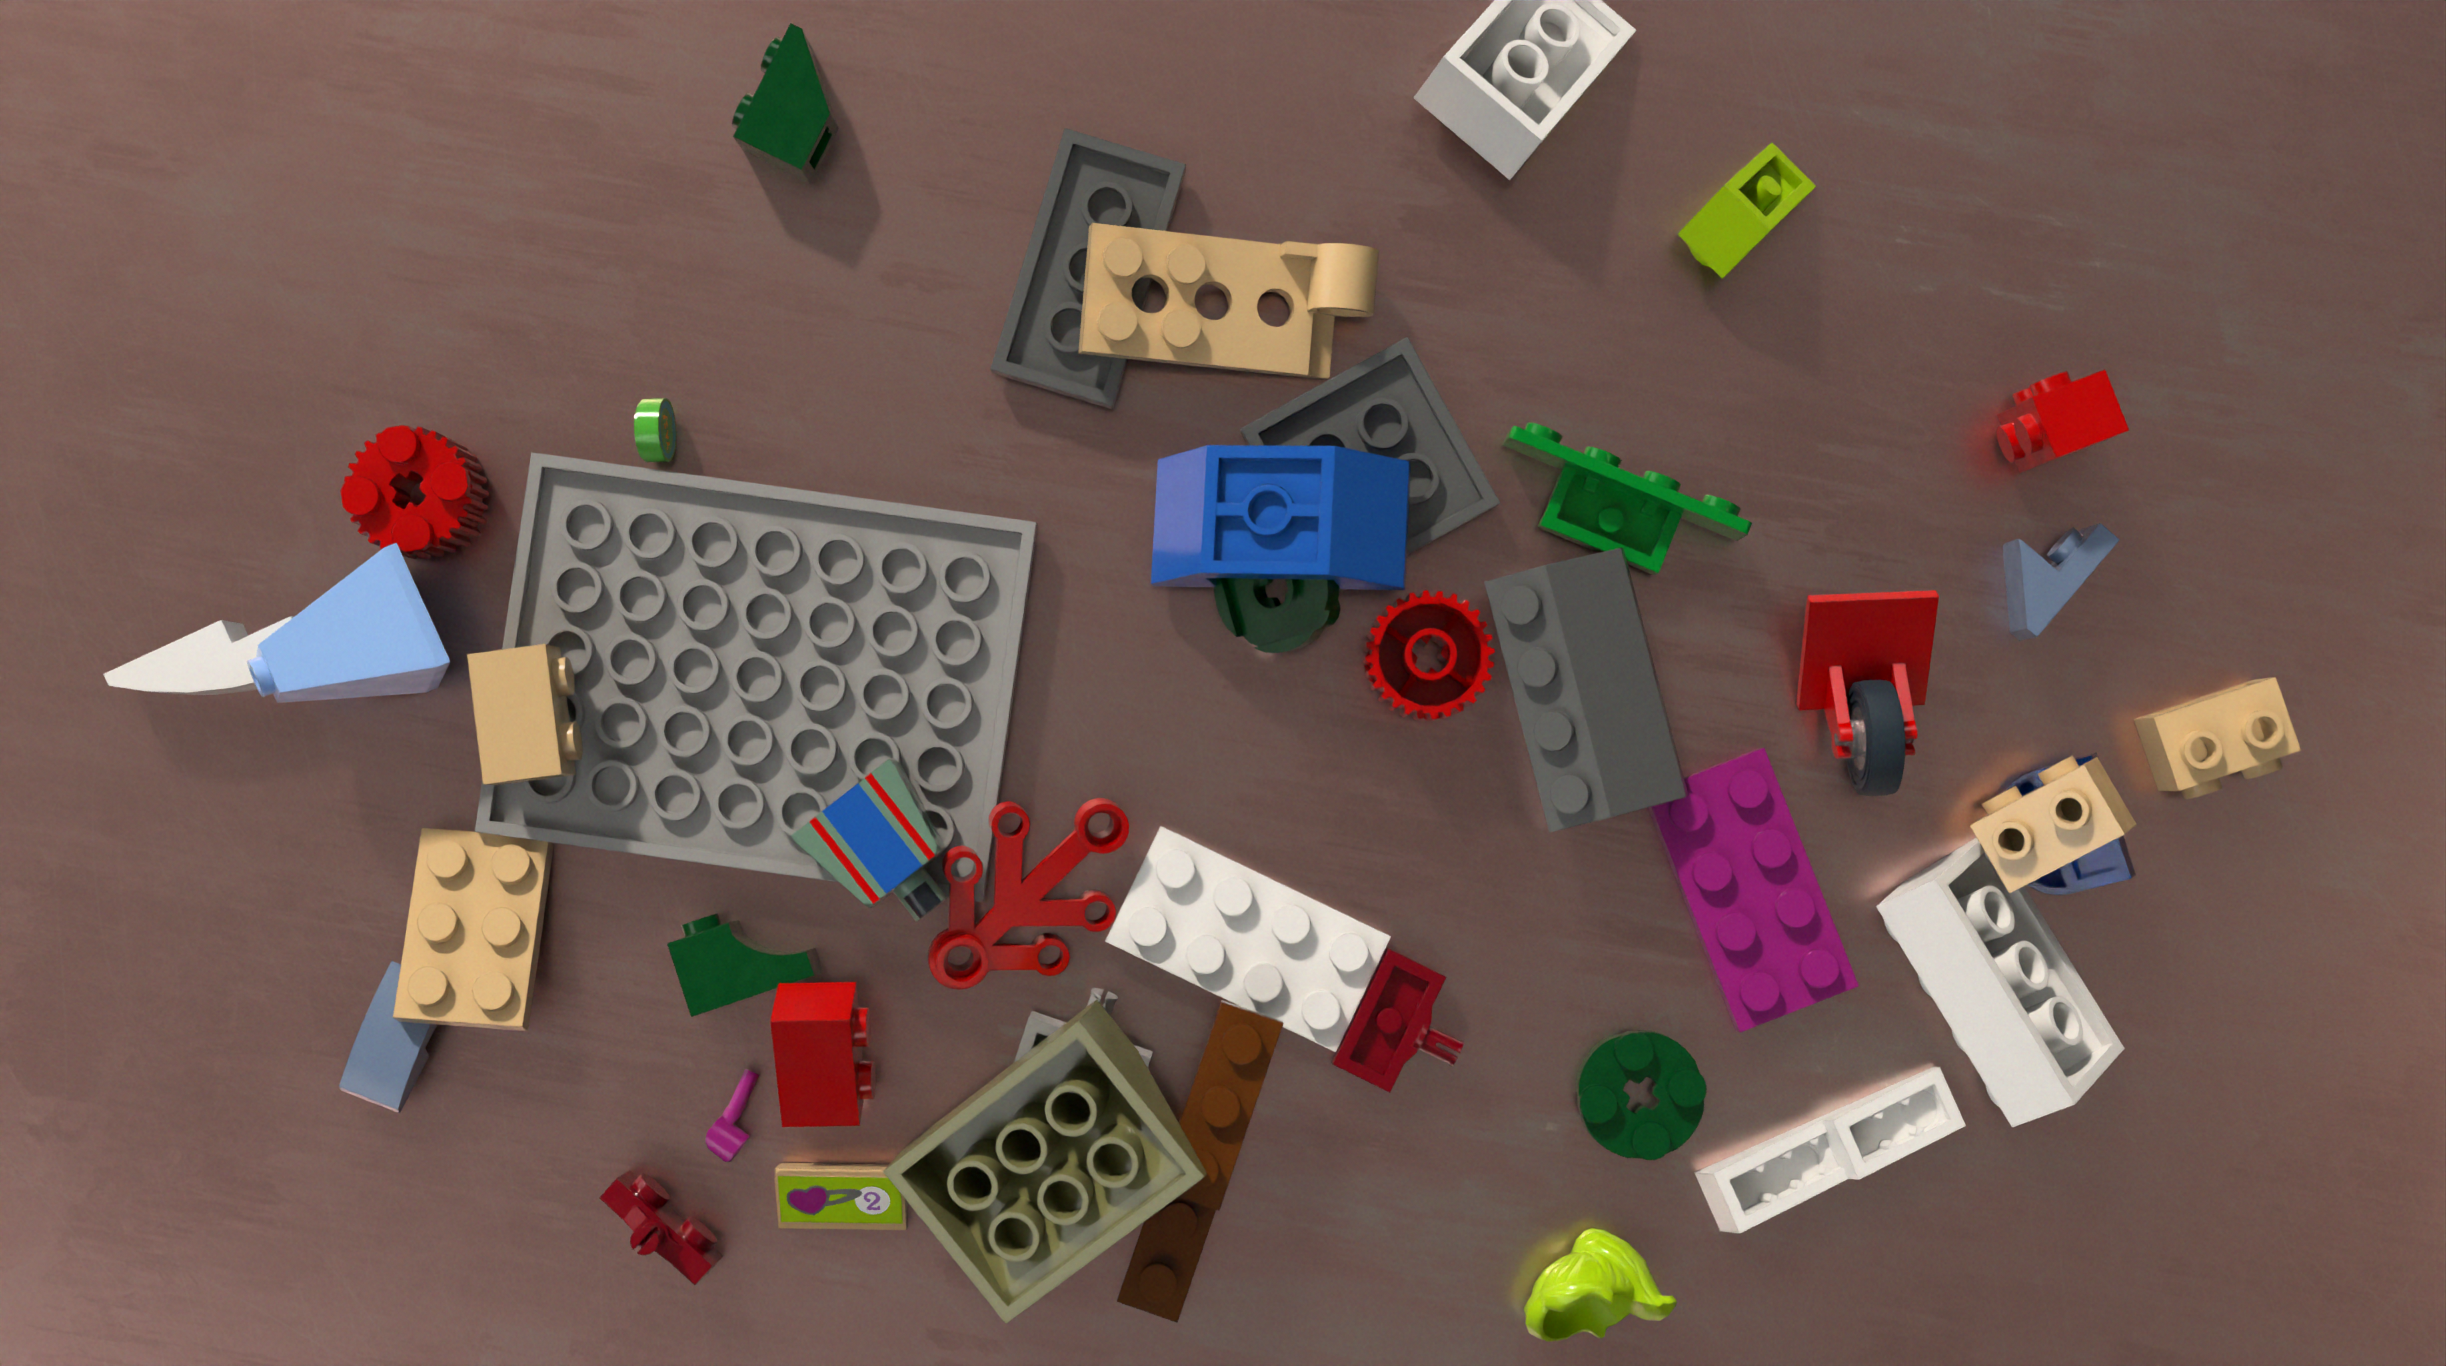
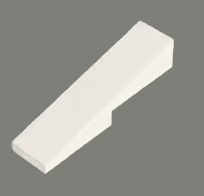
[1694,1067,1966,1234]

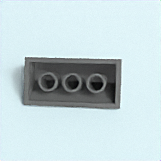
[1484,548,1688,833]

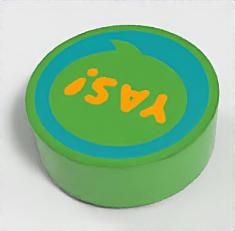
[634,398,676,463]

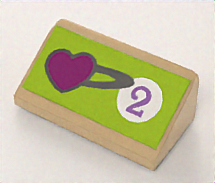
[775,1163,908,1230]

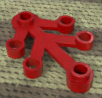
[927,798,1129,990]

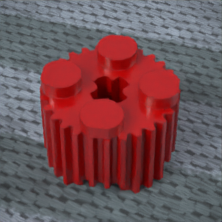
[340,425,489,560]
[1362,590,1495,721]

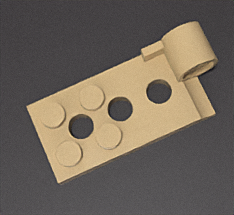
[1078,223,1379,380]

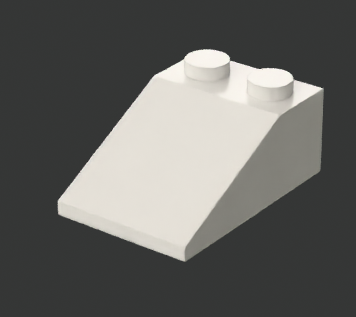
[1414,0,1636,180]

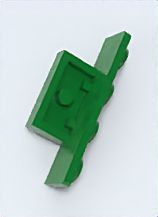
[1503,422,1752,575]

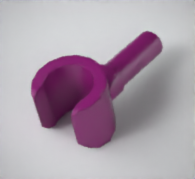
[705,1069,759,1162]

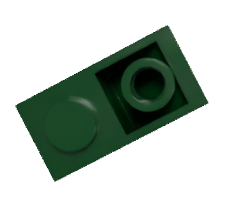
[732,23,839,184]

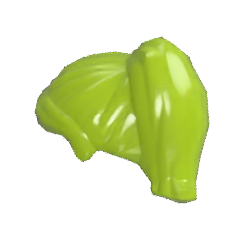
[1524,1228,1678,1342]

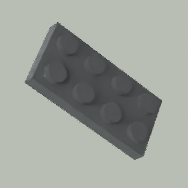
[990,128,1186,409]

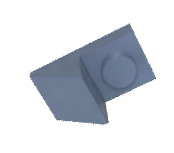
[2003,523,2120,641]

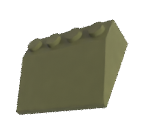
[883,999,1207,1324]

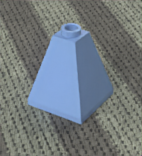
[247,543,450,703]

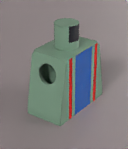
[791,759,947,922]

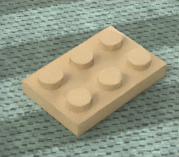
[393,828,554,1031]

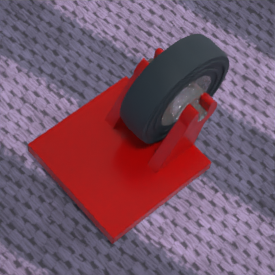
[1796,590,1939,796]

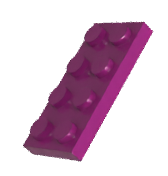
[1648,748,1859,1033]

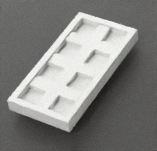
[1105,826,1391,1052]

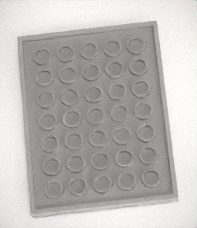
[475,452,1038,902]

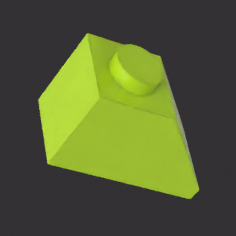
[1678,142,1816,279]

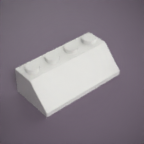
[1876,837,2125,1128]

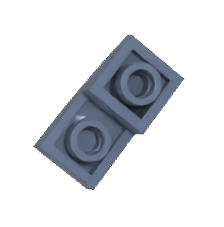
[339,961,437,1113]

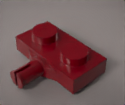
[1331,948,1464,1093]
[599,1170,723,1285]

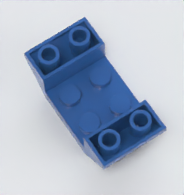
[1151,445,1411,590]

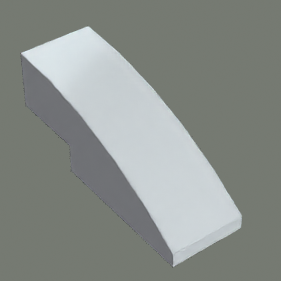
[103,616,293,695]

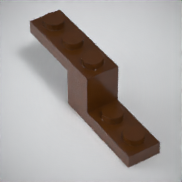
[1117,1000,1284,1323]

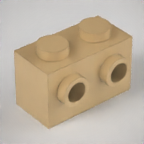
[467,644,583,785]
[2134,677,2301,799]
[1970,755,2137,894]

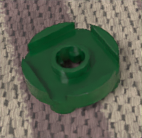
[1214,578,1341,653]
[1575,1030,1707,1160]

